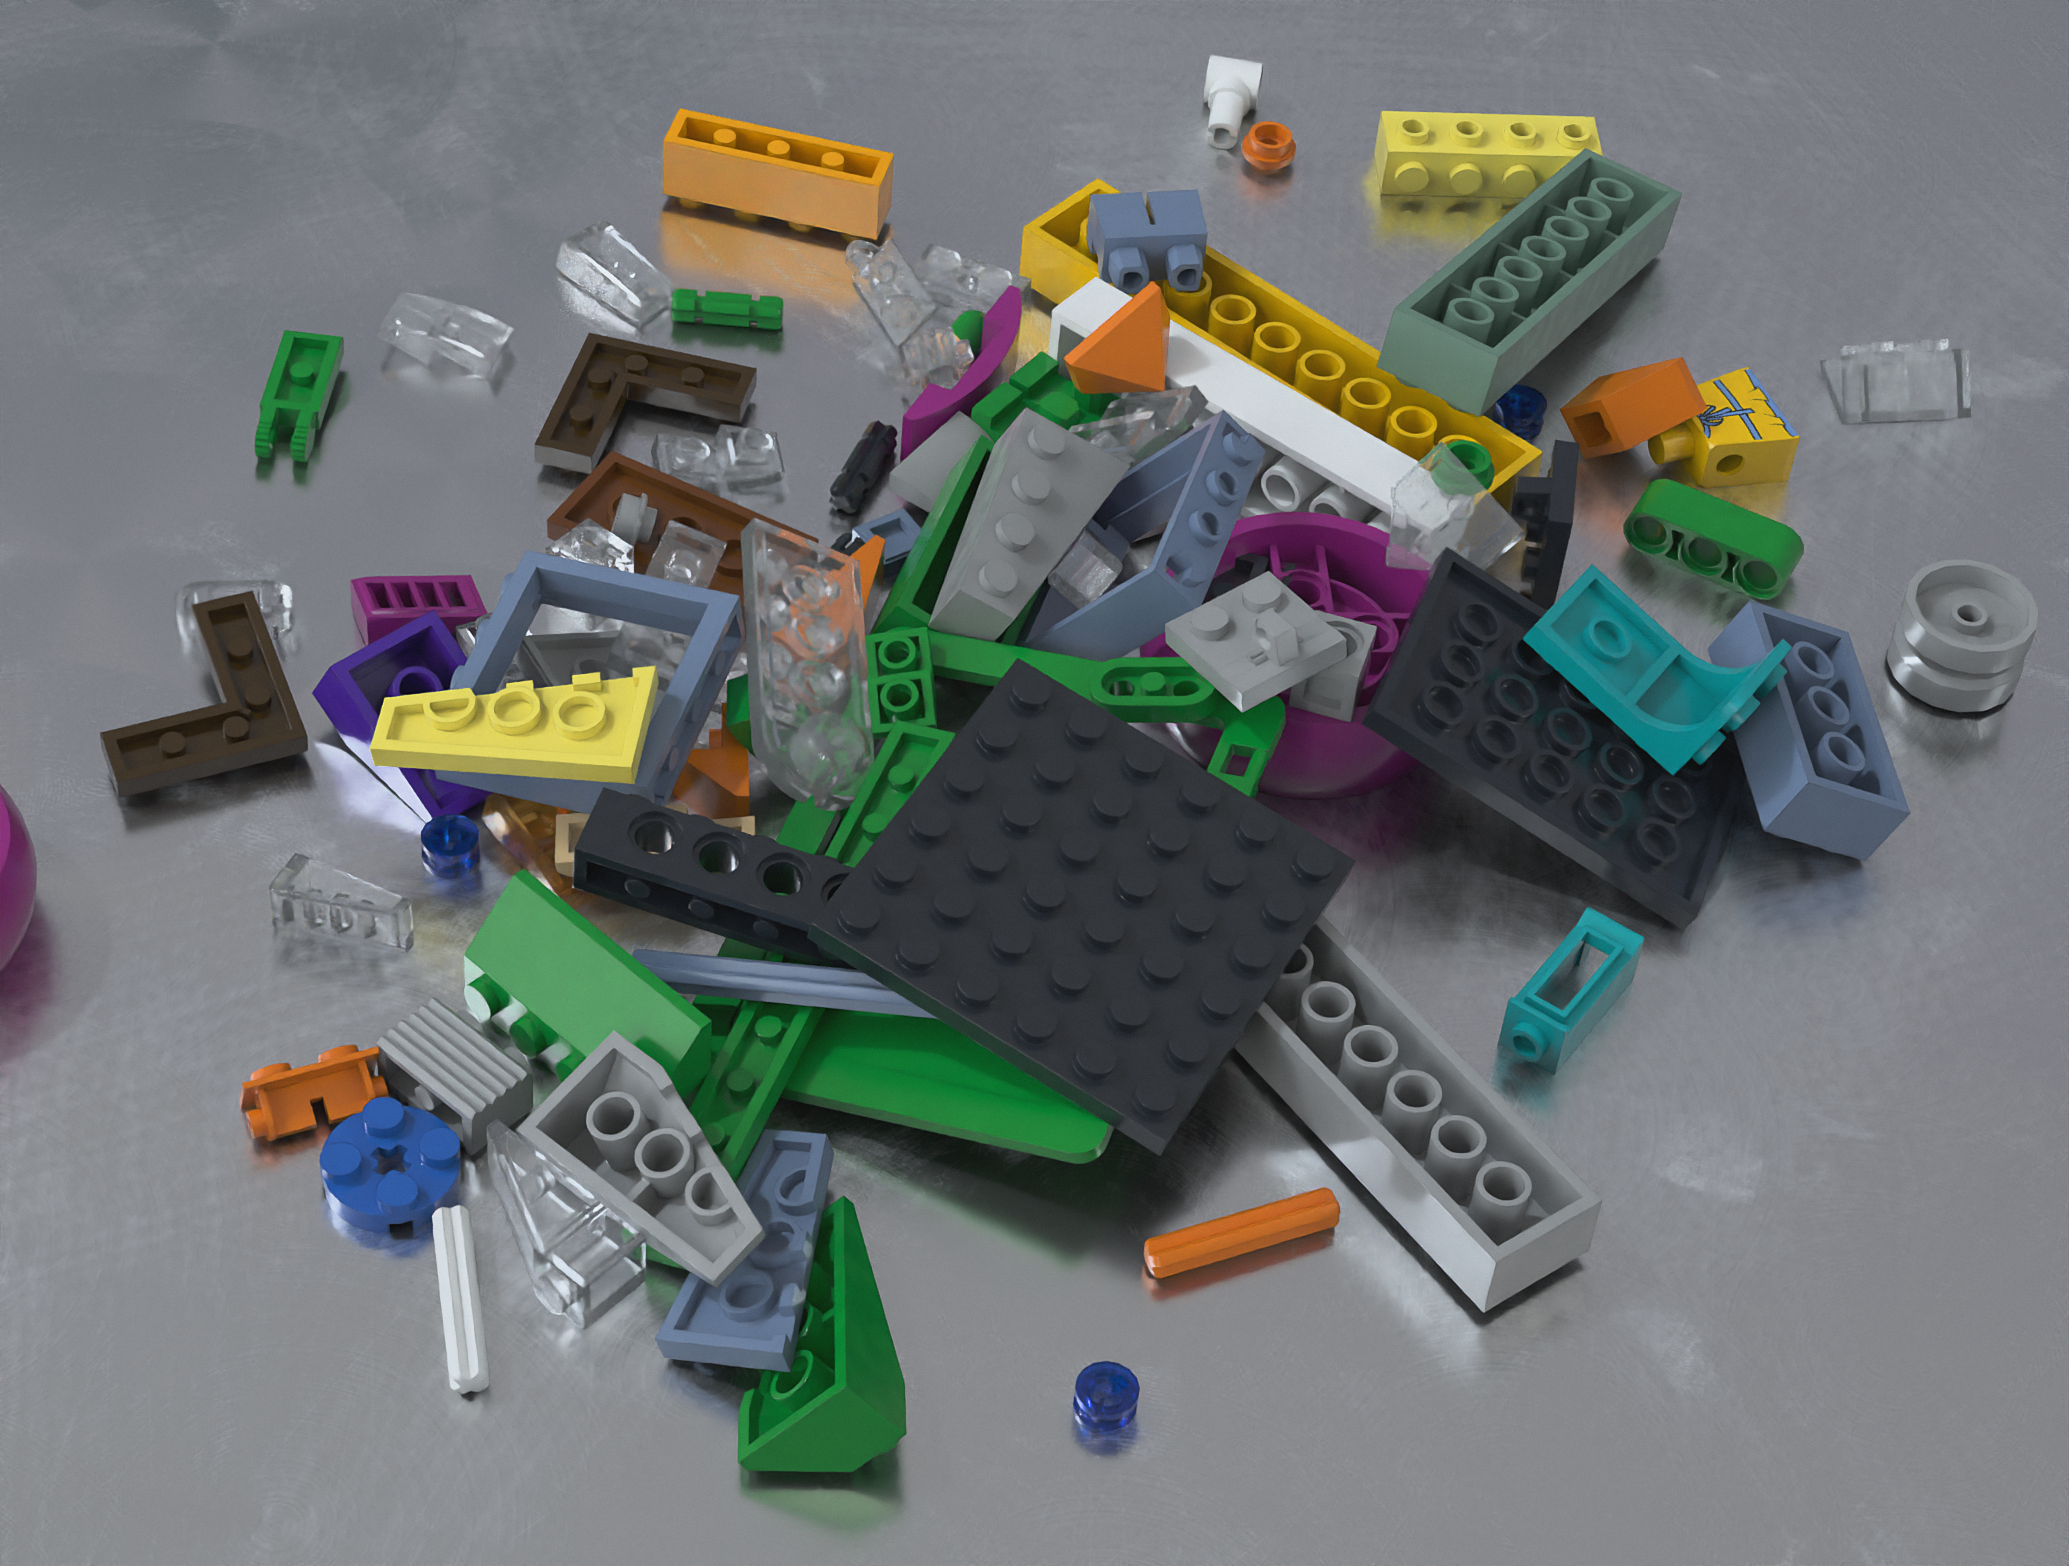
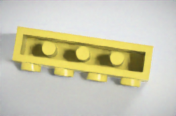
[1374,111,1603,198]

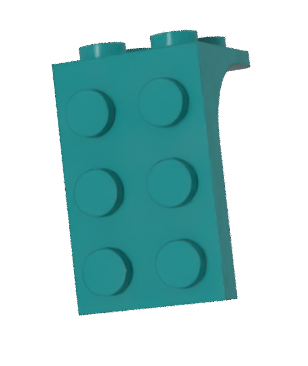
[1522,564,1792,776]

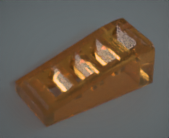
[481,793,580,899]

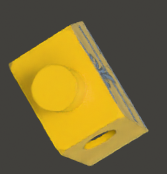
[1648,367,1800,488]

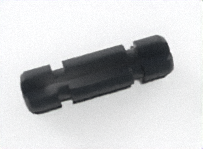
[829,420,898,514]

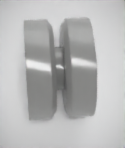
[1887,559,2039,712]

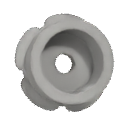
[610,493,657,552]

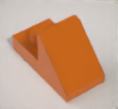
[672,703,749,819]

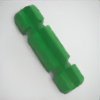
[671,288,784,331]

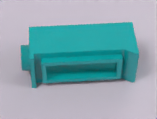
[1498,907,1645,1075]

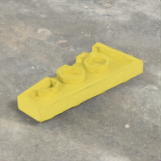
[370,665,659,784]

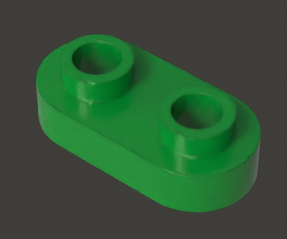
[1088,657,1219,723]

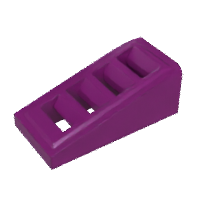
[350,575,489,646]

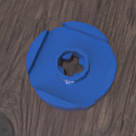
[319,1097,461,1232]

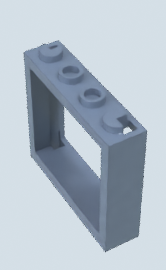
[1014,410,1266,662]
[434,550,746,814]

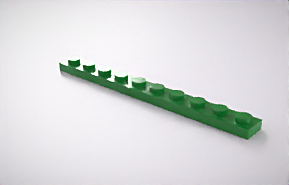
[621,720,956,1271]

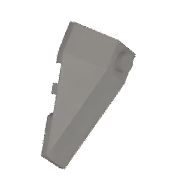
[516,1031,766,1288]

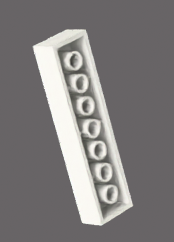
[1048,277,1477,565]

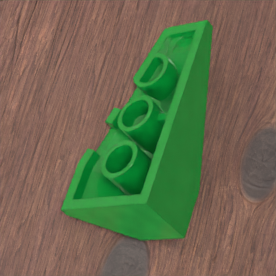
[738,1195,907,1472]

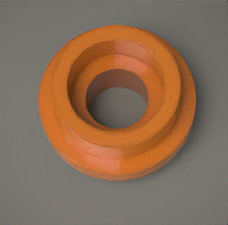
[1242,121,1296,171]

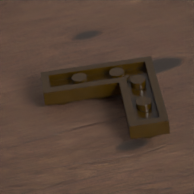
[534,333,757,474]
[100,590,308,798]

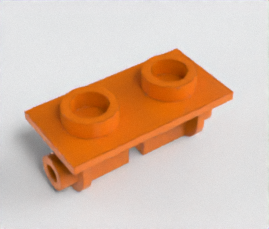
[239,1045,389,1141]

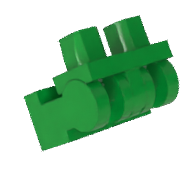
[971,351,1128,448]

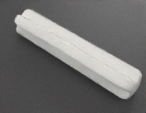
[432,1205,490,1394]

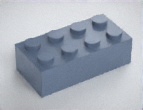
[1707,600,1911,861]

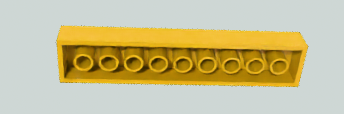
[1019,178,1543,557]

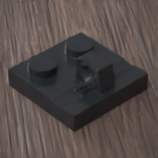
[1511,440,1579,610]

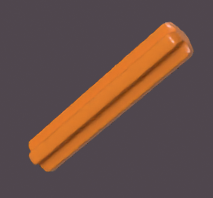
[1143,1187,1341,1279]

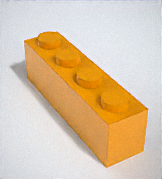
[663,108,894,240]

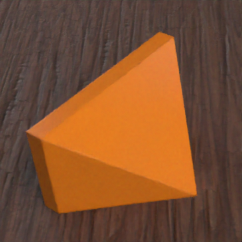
[1063,281,1171,394]

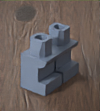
[1086,189,1208,294]

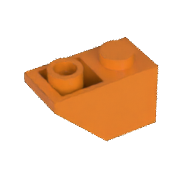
[1559,357,1707,460]

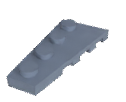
[655,1129,834,1372]

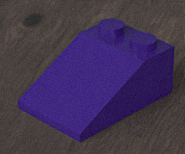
[312,609,498,830]

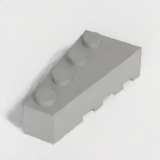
[928,407,1131,642]

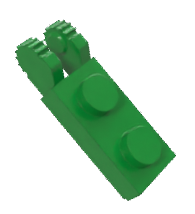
[254,330,344,463]

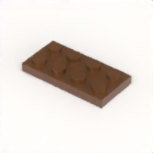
[547,451,819,629]

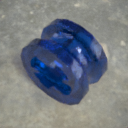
[1492,385,1547,440]
[421,814,480,879]
[1072,1361,1140,1436]

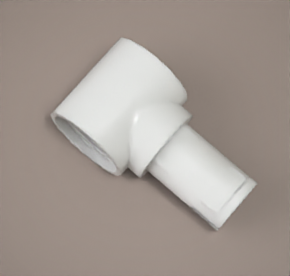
[1203,55,1264,149]

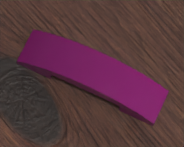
[900,285,1022,461]

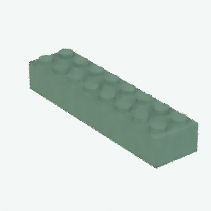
[1377,148,1683,417]

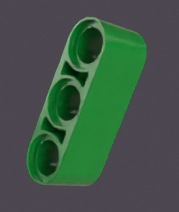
[1623,479,1804,600]

